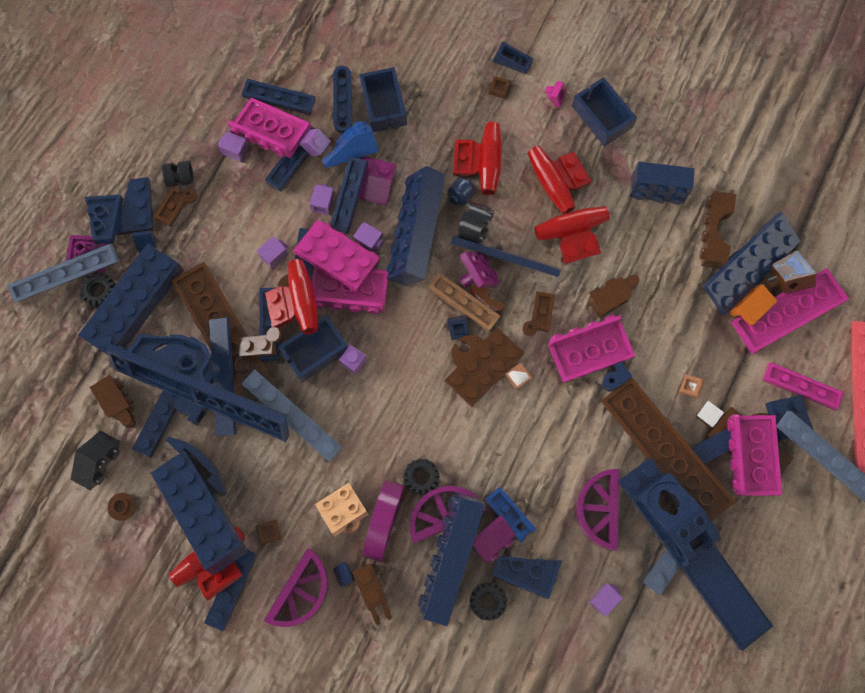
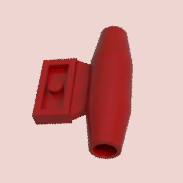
[453,122,503,195]
[527,146,592,214]
[534,206,610,264]
[265,259,318,334]
[168,526,246,600]

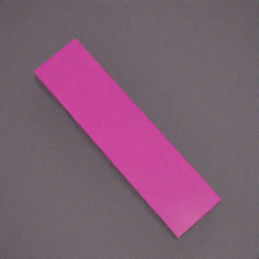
[762,362,844,411]

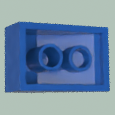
[322,121,378,168]

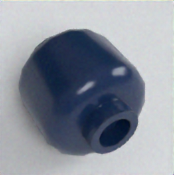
[447,178,474,206]

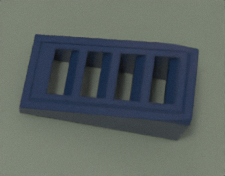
[492,41,533,74]

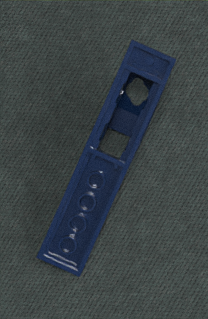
[106,334,290,442]
[618,457,773,651]

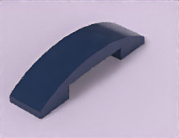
[166,437,227,496]

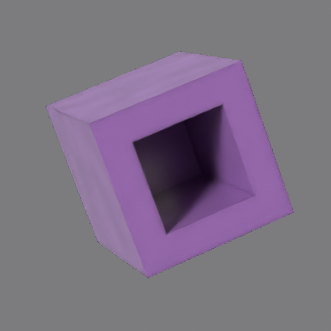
[299,129,331,156]
[218,131,249,162]
[310,184,335,215]
[353,222,384,252]
[257,236,288,269]
[339,345,367,376]
[588,583,623,616]

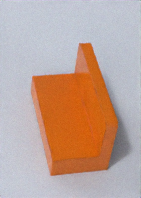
[729,284,777,326]

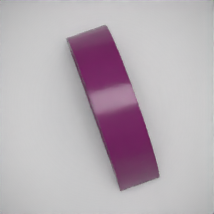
[575,469,619,551]
[363,480,405,563]
[410,486,487,544]
[263,548,329,627]

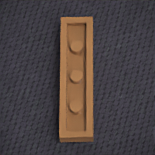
[428,272,500,332]

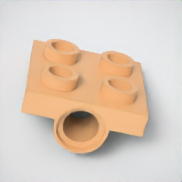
[315,483,369,537]

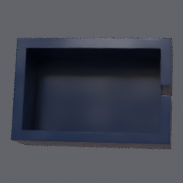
[359,67,407,132]
[572,77,637,147]
[629,161,695,205]
[278,315,348,383]

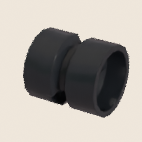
[162,160,194,187]

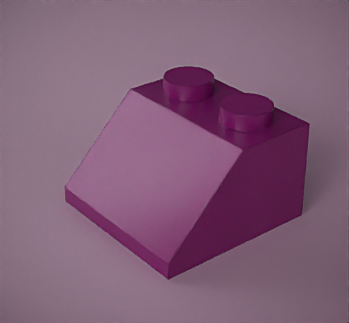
[359,156,397,206]
[472,515,516,563]

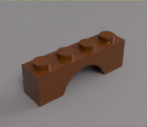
[699,191,736,269]

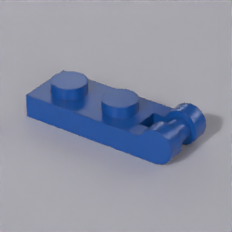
[485,487,536,543]

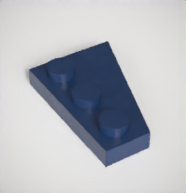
[116,177,154,235]
[85,195,123,244]
[491,556,562,600]

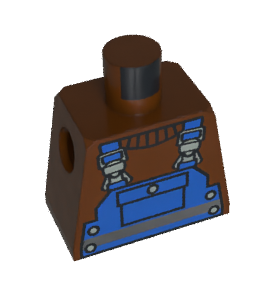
[765,251,816,294]

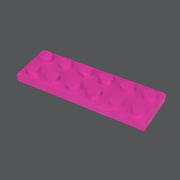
[731,268,849,354]

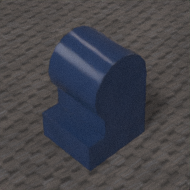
[601,361,632,392]
[175,398,208,426]

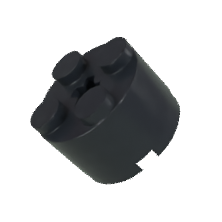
[457,201,495,243]

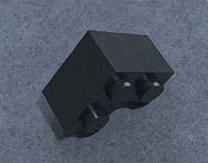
[70,430,120,491]

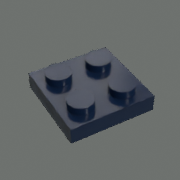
[765,395,814,441]

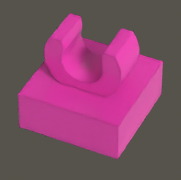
[545,81,567,108]

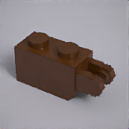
[587,275,640,319]
[90,375,136,428]
[352,563,392,625]

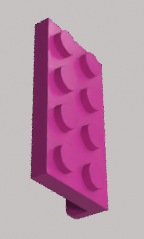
[227,98,311,159]
[294,220,380,292]
[311,266,388,314]
[548,315,635,383]
[727,414,782,496]

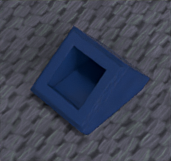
[132,231,157,253]
[447,315,470,340]
[333,562,354,587]

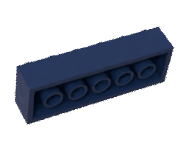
[387,166,446,286]
[78,243,184,355]
[151,450,249,576]
[418,491,485,626]

